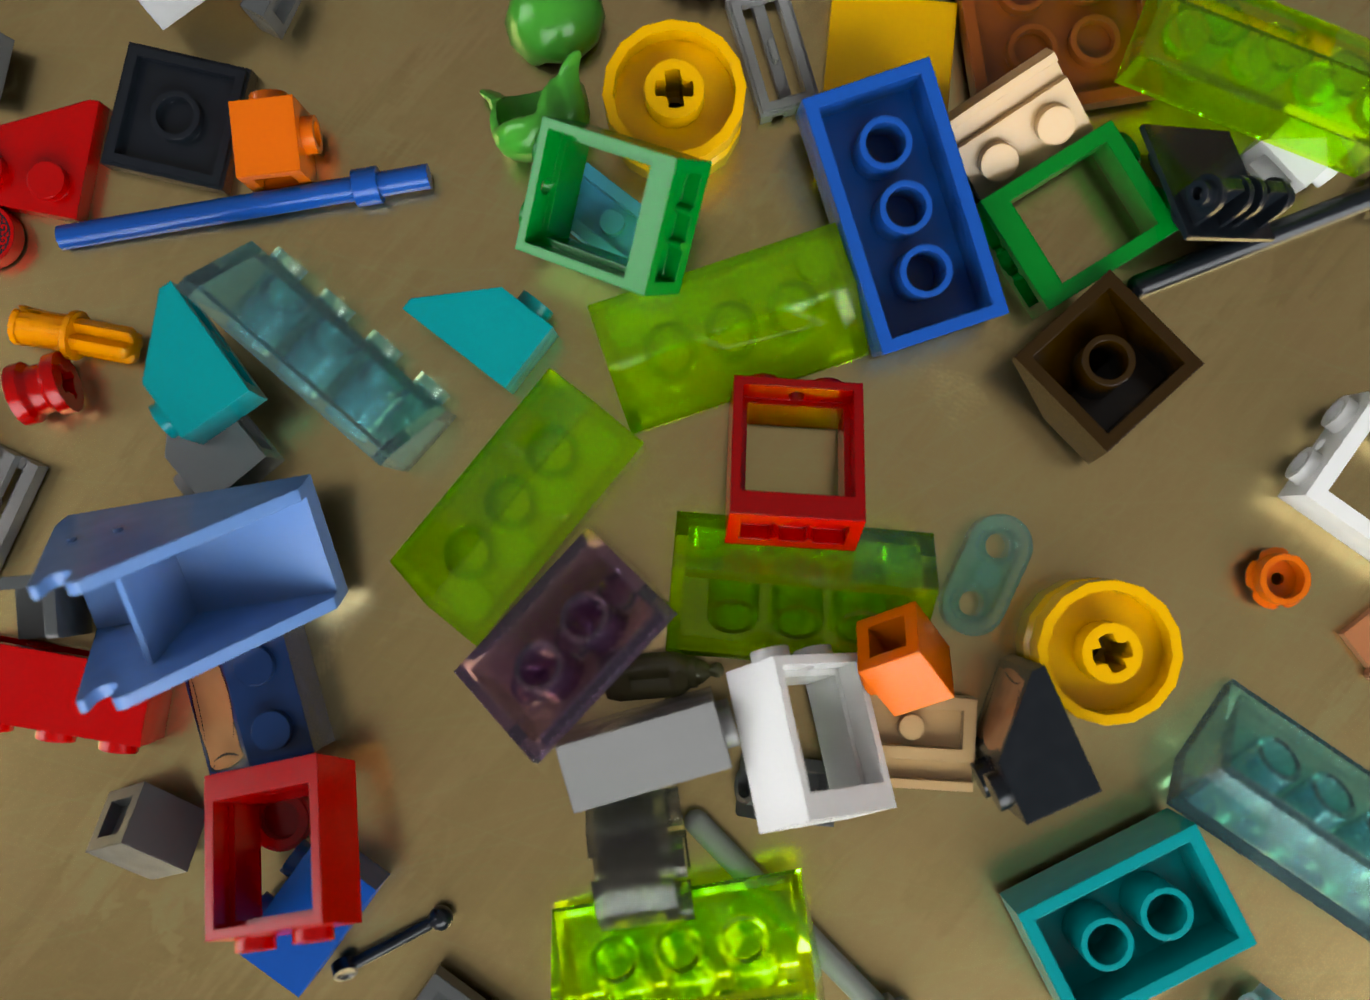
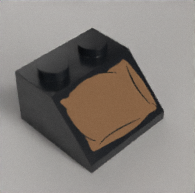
[970,653,1102,825]

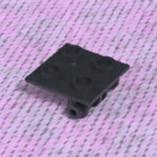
[1139,124,1295,242]

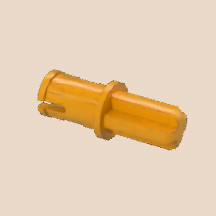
[7,305,143,364]

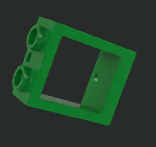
[515,116,712,296]
[976,119,1179,321]

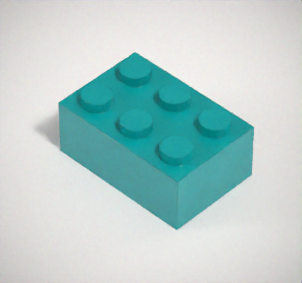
[999,807,1257,1000]

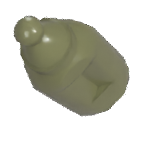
[603,651,724,702]

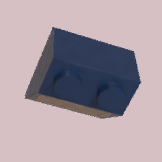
[185,625,335,775]

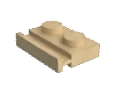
[947,47,1094,201]
[870,695,978,792]

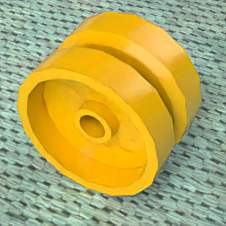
[602,19,747,179]
[1015,577,1184,726]

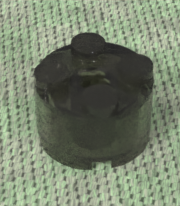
[586,786,696,931]

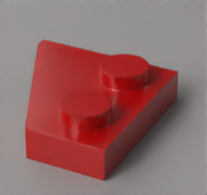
[0,99,110,223]

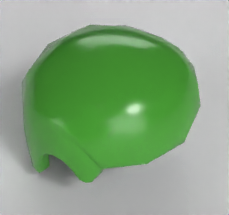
[505,0,605,66]

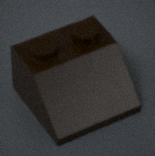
[1012,270,1204,464]

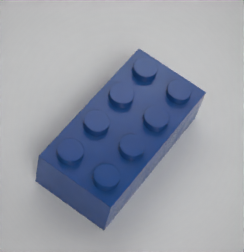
[795,56,1009,358]

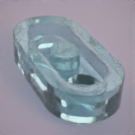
[938,514,1033,636]

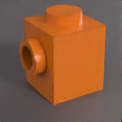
[228,89,323,192]
[856,601,955,717]

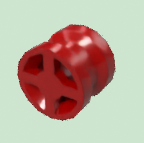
[1,351,84,426]

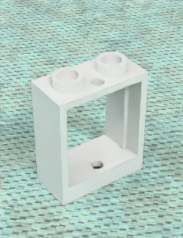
[1277,391,1370,561]
[726,644,897,834]

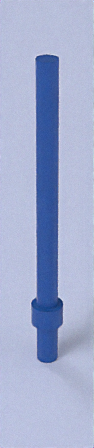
[55,163,433,250]

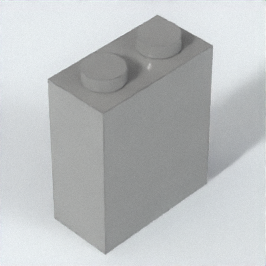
[555,686,740,813]

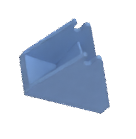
[27,474,348,714]

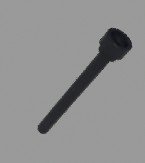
[1126,177,1370,299]

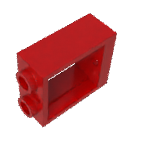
[724,373,866,551]
[204,753,362,954]

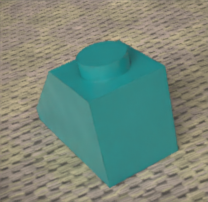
[142,281,268,445]
[403,287,559,394]

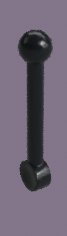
[331,905,453,982]

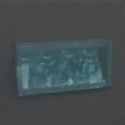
[176,240,457,472]
[1166,678,1370,942]

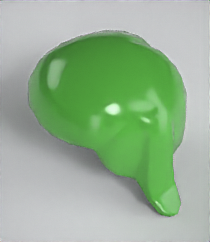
[479,50,590,163]

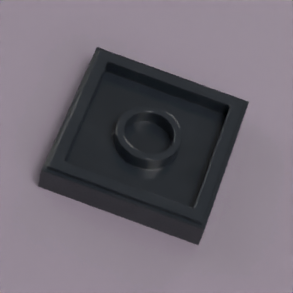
[100,42,258,196]

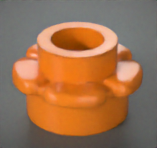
[1245,547,1311,610]

